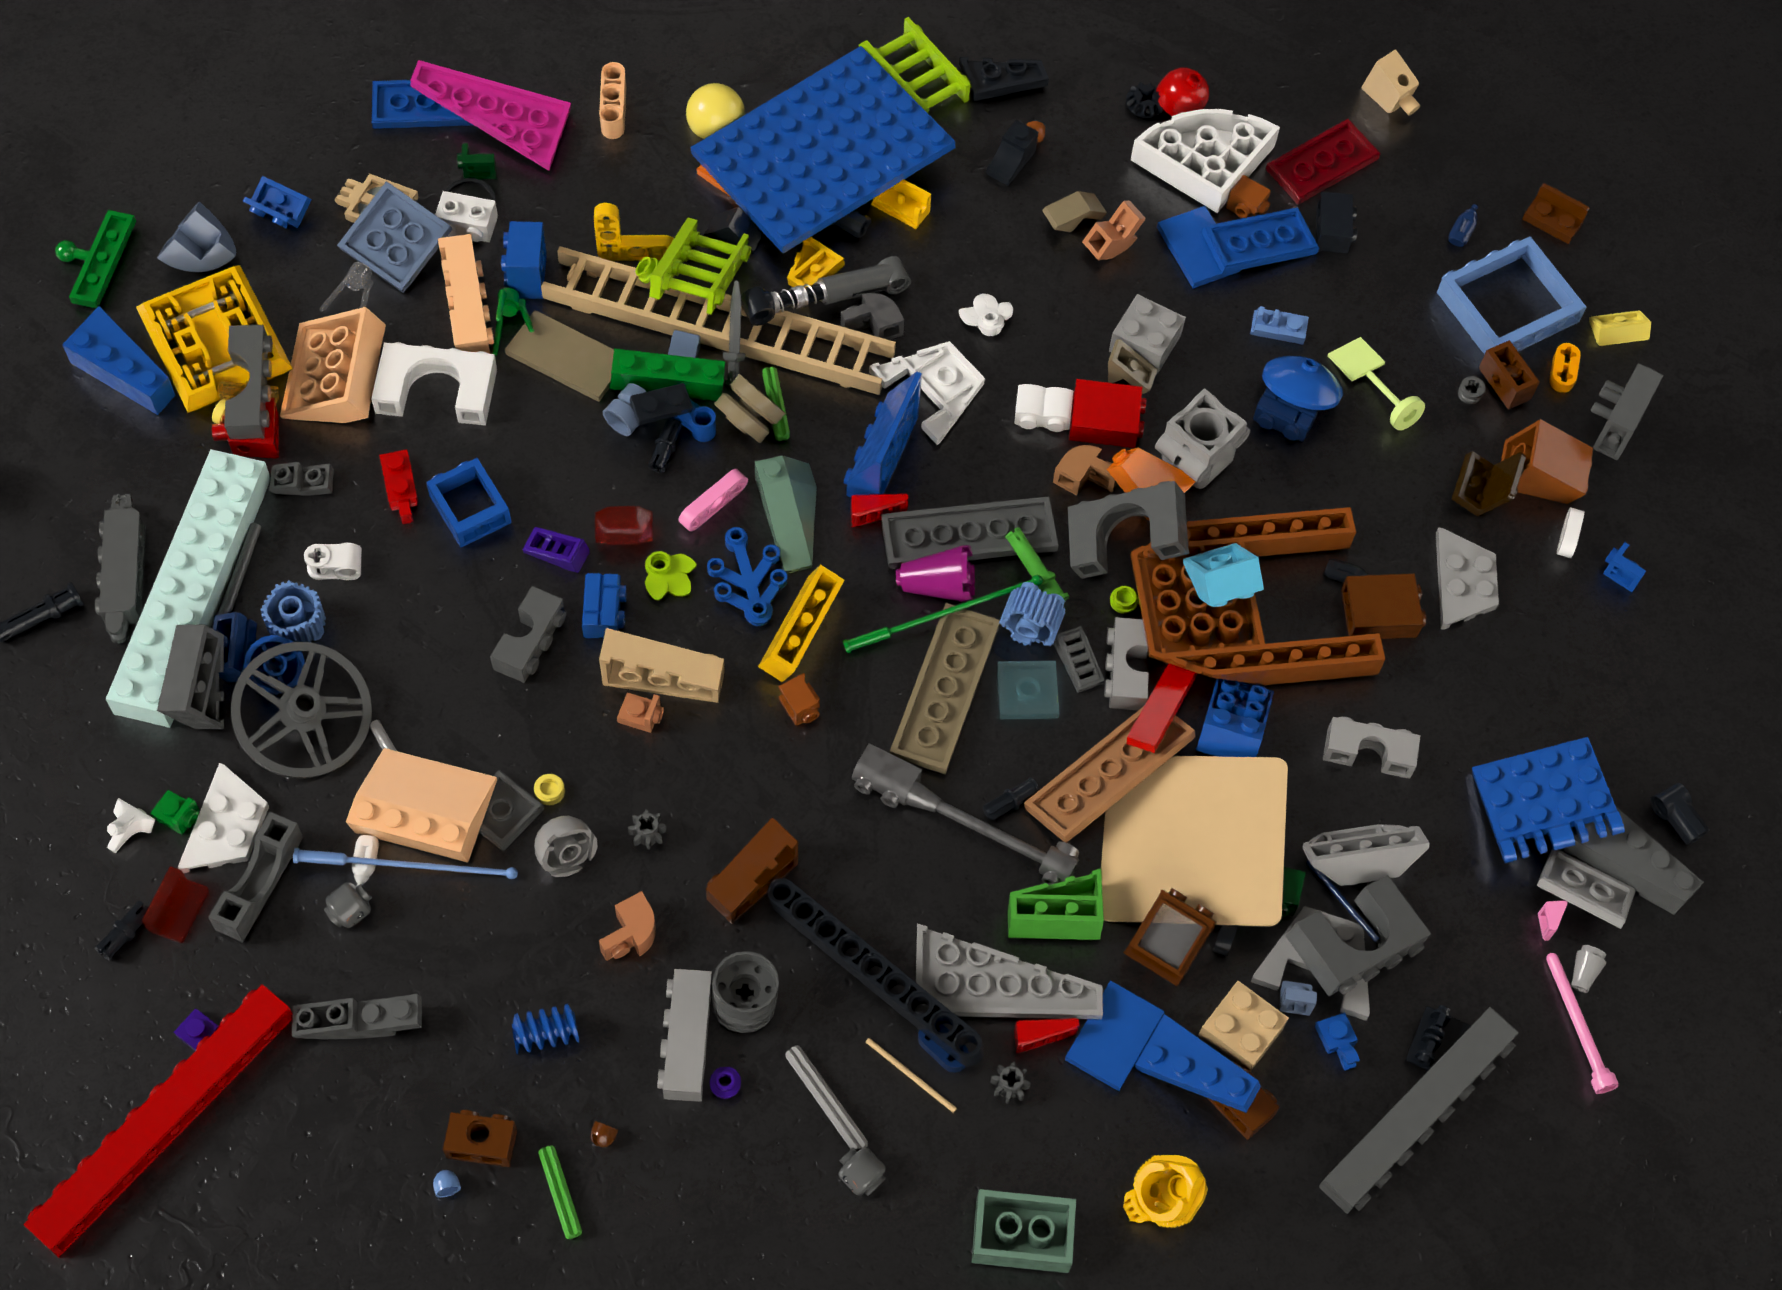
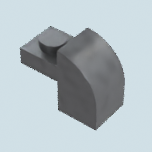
[841,293,904,340]

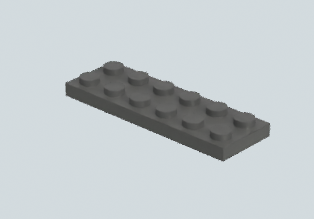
[881,496,1059,569]

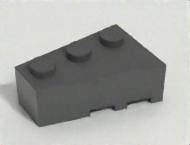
[157,624,224,729]

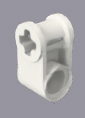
[304,543,362,580]

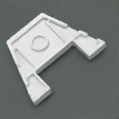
[869,341,985,445]

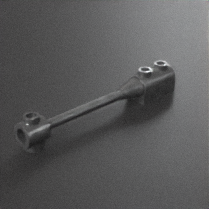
[852,743,1079,885]

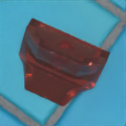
[595,506,653,545]

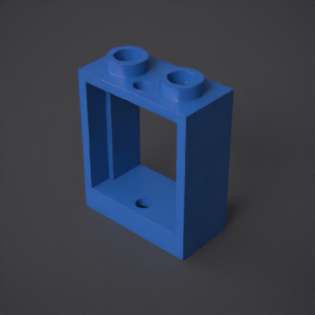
[426,458,512,548]

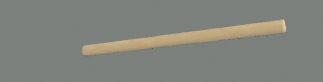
[866,1038,957,1113]

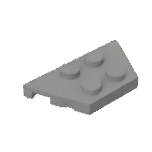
[1436,528,1499,629]

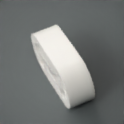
[1557,507,1585,558]

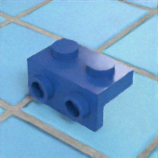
[243,176,312,229]

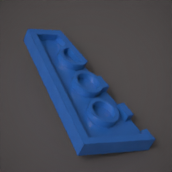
[1134,1014,1261,1113]

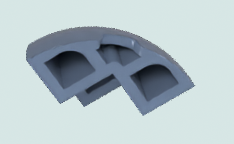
[157,202,236,272]

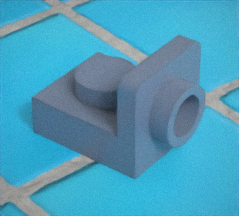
[1279,981,1317,1016]

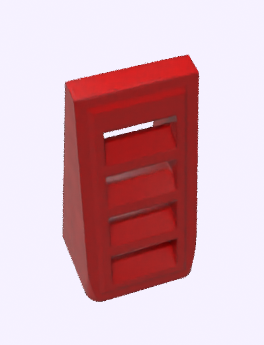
[851,493,908,527]
[1014,1018,1079,1053]

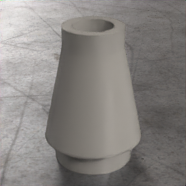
[1571,945,1607,993]

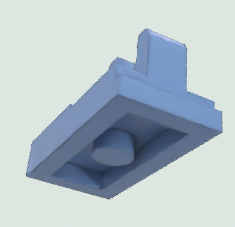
[1250,306,1309,345]

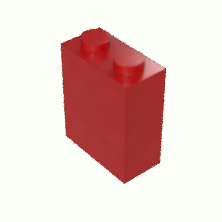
[1069,379,1146,448]

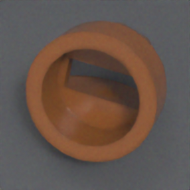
[1026,121,1046,143]

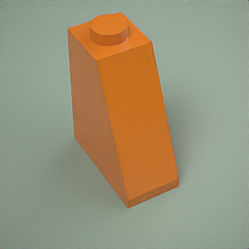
[1106,447,1195,520]

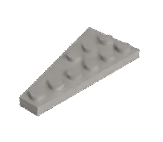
[915,923,1103,1019]

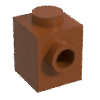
[1226,175,1271,218]

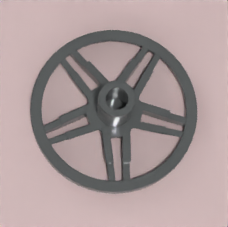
[230,642,372,778]

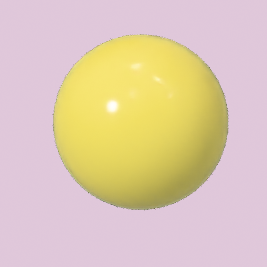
[686,83,745,139]

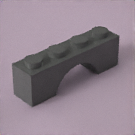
[224,325,273,439]
[208,812,303,942]

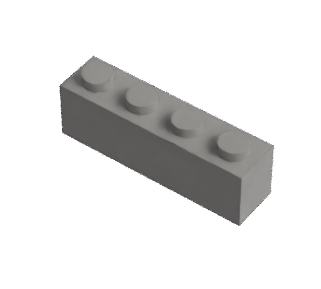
[657,969,713,1102]

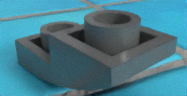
[270,462,334,495]

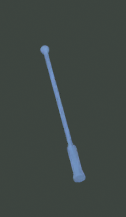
[293,848,518,879]

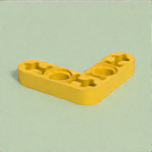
[594,203,674,261]

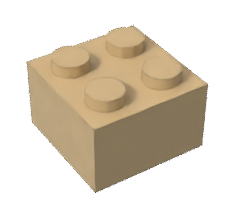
[1198,981,1289,1071]

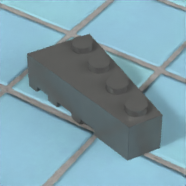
[1563,807,1704,915]

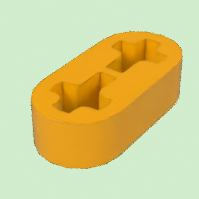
[1549,343,1581,393]

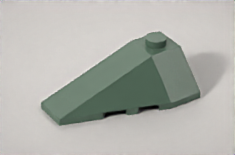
[755,455,817,574]

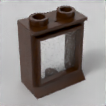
[1124,888,1217,986]

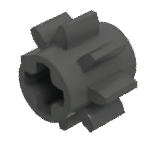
[628,809,667,850]
[990,1062,1031,1104]

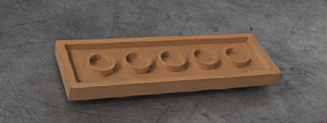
[1024,706,1196,843]

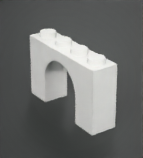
[371,342,497,426]

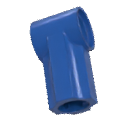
[672,400,716,442]

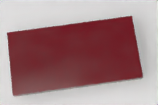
[1266,119,1381,205]

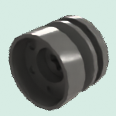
[711,951,779,1033]

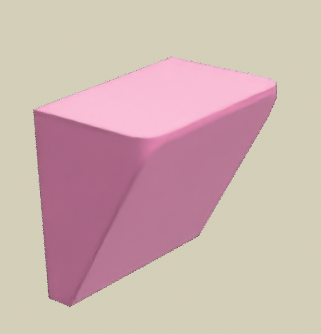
[1538,901,1568,941]

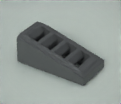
[1054,626,1105,693]

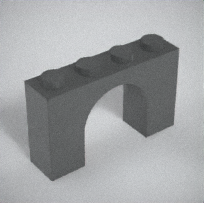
[1068,481,1189,579]
[1286,875,1431,996]

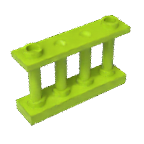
[859,17,971,113]
[649,218,751,315]

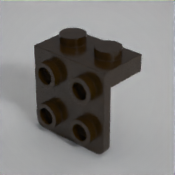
[1452,451,1526,516]

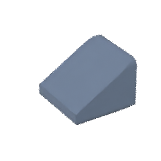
[668,330,701,358]

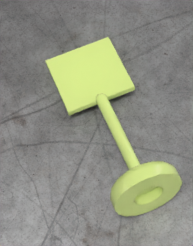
[1327,337,1425,430]

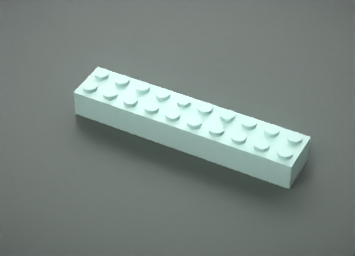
[106,449,271,728]

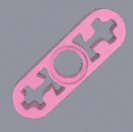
[679,469,748,532]

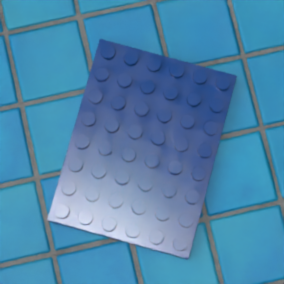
[690,46,955,253]

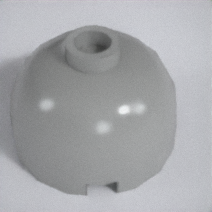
[534,815,598,877]

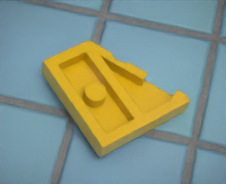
[787,237,845,287]

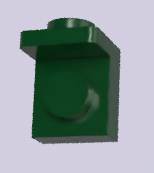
[457,143,497,180]

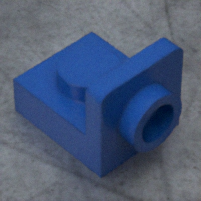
[1603,542,1646,592]

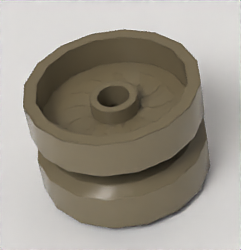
[714,374,786,443]

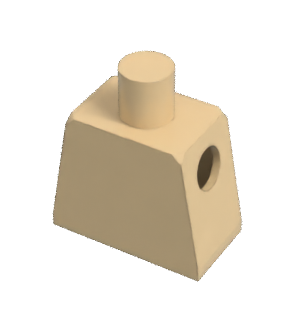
[1361,49,1421,116]

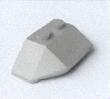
[1303,824,1430,886]

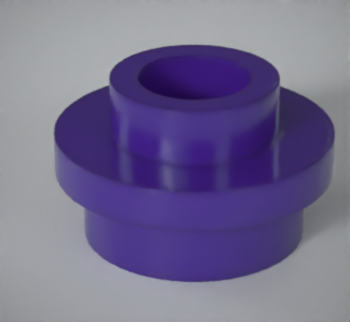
[709,1067,741,1099]

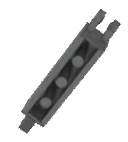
[95,494,146,644]

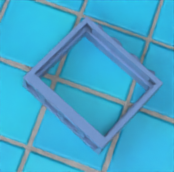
[1437,236,1586,355]

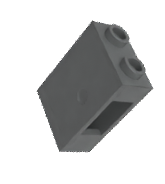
[1591,363,1663,461]

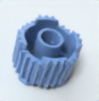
[260,580,326,643]
[999,582,1065,646]

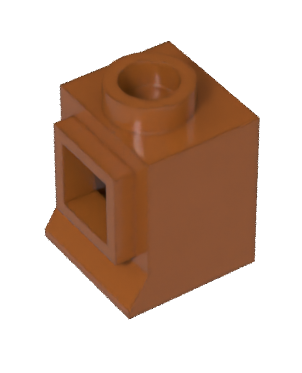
[779,673,820,726]

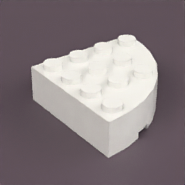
[1131,109,1280,213]

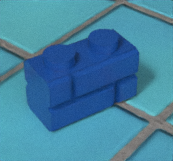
[582,573,627,639]

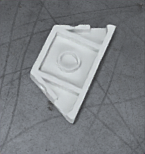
[178,763,269,873]

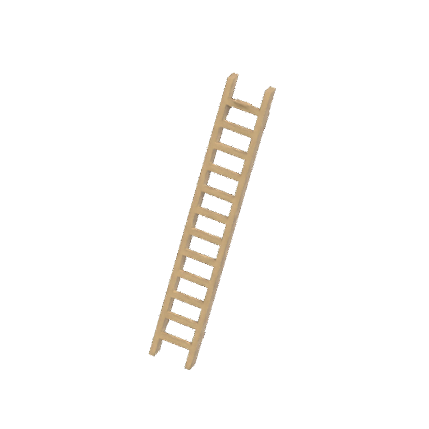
[541,246,896,395]

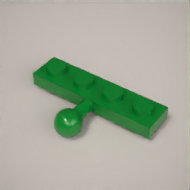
[55,210,136,308]

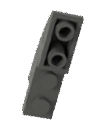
[292,994,422,1039]

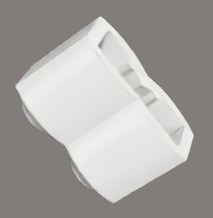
[1014,384,1074,432]

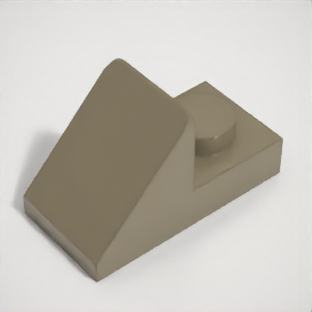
[1108,339,1158,394]

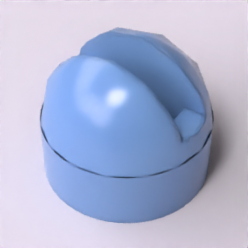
[433,1170,461,1198]

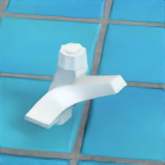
[107,798,156,853]

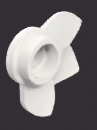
[959,293,1013,336]

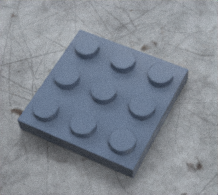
[337,181,453,293]

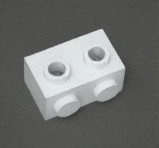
[435,191,498,243]

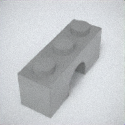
[1104,617,1149,711]
[1323,717,1421,779]

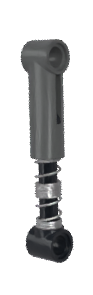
[741,256,911,326]

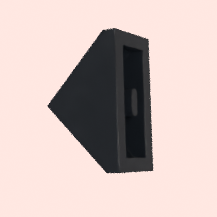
[704,207,763,254]

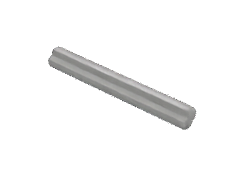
[786,1045,868,1152]

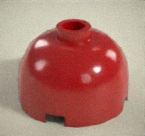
[1156,67,1209,116]

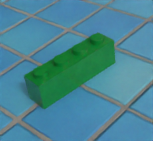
[610,348,725,401]

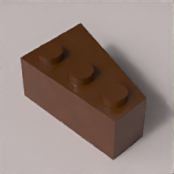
[706,817,798,924]

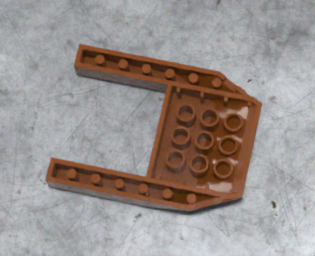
[1130,507,1385,685]

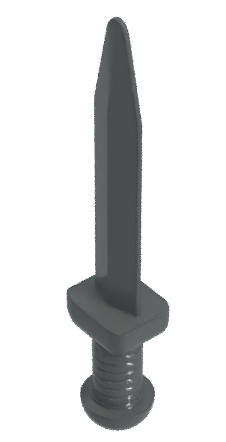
[723,280,746,388]

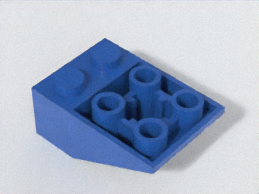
[1196,679,1274,757]

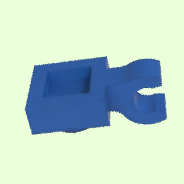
[1315,1012,1360,1071]

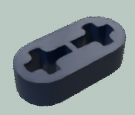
[918,1024,969,1073]

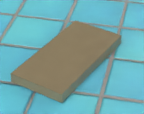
[505,310,614,402]

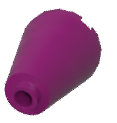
[896,545,975,602]

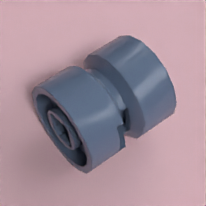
[603,383,646,436]

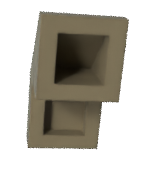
[1042,191,1107,232]

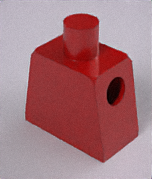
[212,398,279,459]

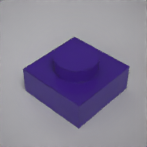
[174,1008,219,1051]

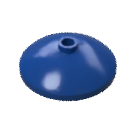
[1262,356,1343,410]

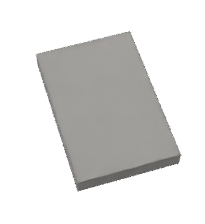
[1537,848,1636,929]

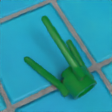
[492,288,534,356]

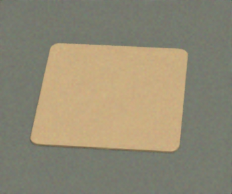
[1101,756,1288,926]

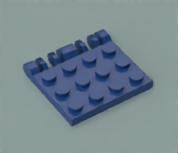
[1472,737,1625,863]

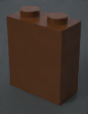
[1341,573,1426,639]

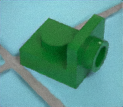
[150,790,200,835]

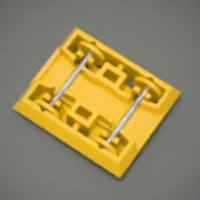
[136,265,293,413]

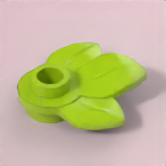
[645,551,697,601]

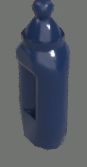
[1448,204,1478,247]

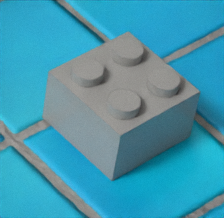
[1109,294,1186,374]

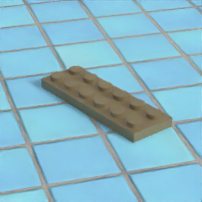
[890,603,1000,775]

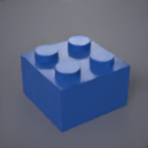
[501,221,547,299]

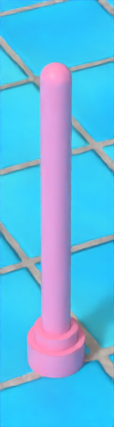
[1546,953,1619,1094]

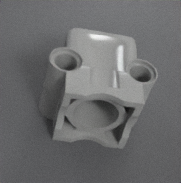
[1155,388,1251,489]

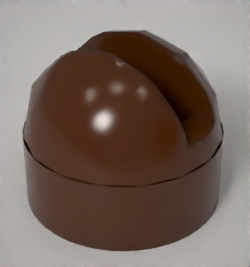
[590,1121,619,1147]

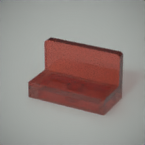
[142,866,209,943]

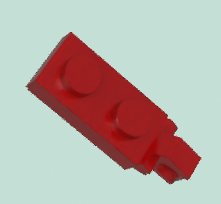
[379,449,418,524]

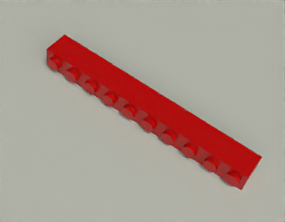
[23,984,293,1258]

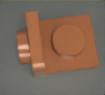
[617,692,664,733]

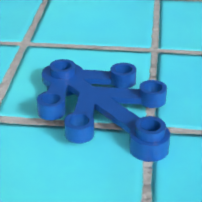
[707,527,787,626]

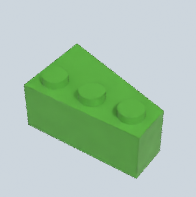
[1008,869,1104,940]

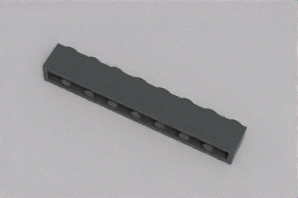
[1319,1007,1519,1214]

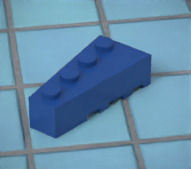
[62,306,176,415]

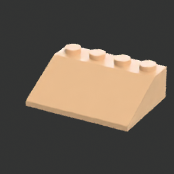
[280,307,386,423]
[346,748,497,863]

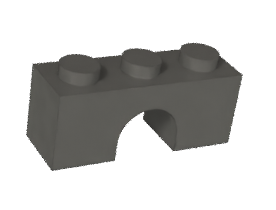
[490,586,567,683]

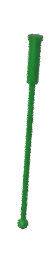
[842,575,1043,654]

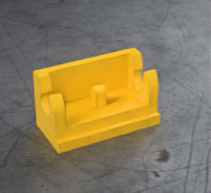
[871,179,931,229]

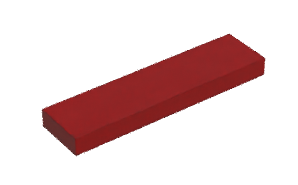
[1127,663,1197,753]

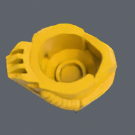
[1123,1155,1208,1228]

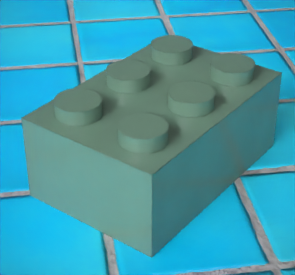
[971,1189,1076,1273]

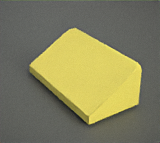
[1589,310,1651,346]

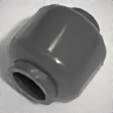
[324,882,372,928]
[839,1147,886,1196]

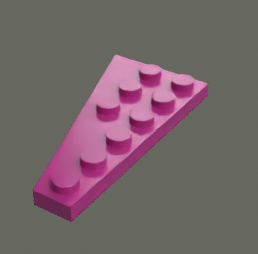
[411,60,571,171]

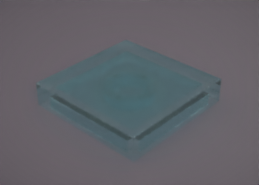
[997,661,1059,719]

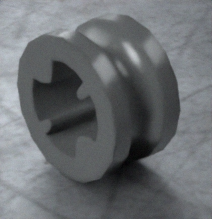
[1458,376,1485,404]

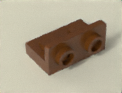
[1522,183,1590,244]

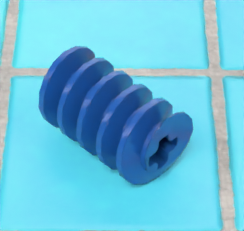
[512,1004,579,1054]

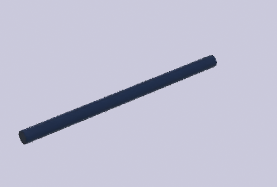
[1306,860,1380,943]

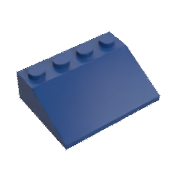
[844,372,922,497]

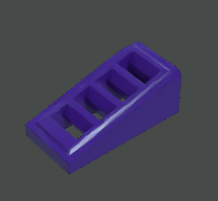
[523,527,590,573]

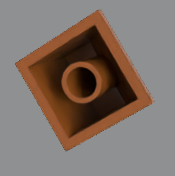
[1501,419,1593,504]

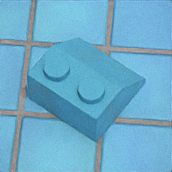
[1183,543,1264,607]

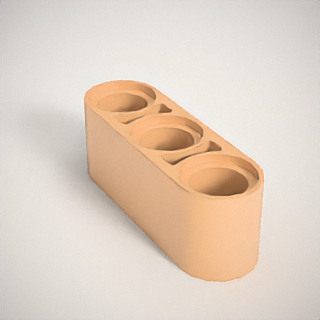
[599,62,627,139]

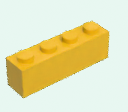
[758,564,844,682]

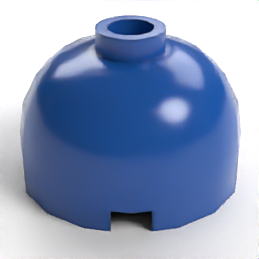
[243,635,305,695]

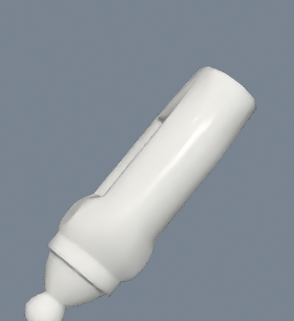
[352,835,379,887]

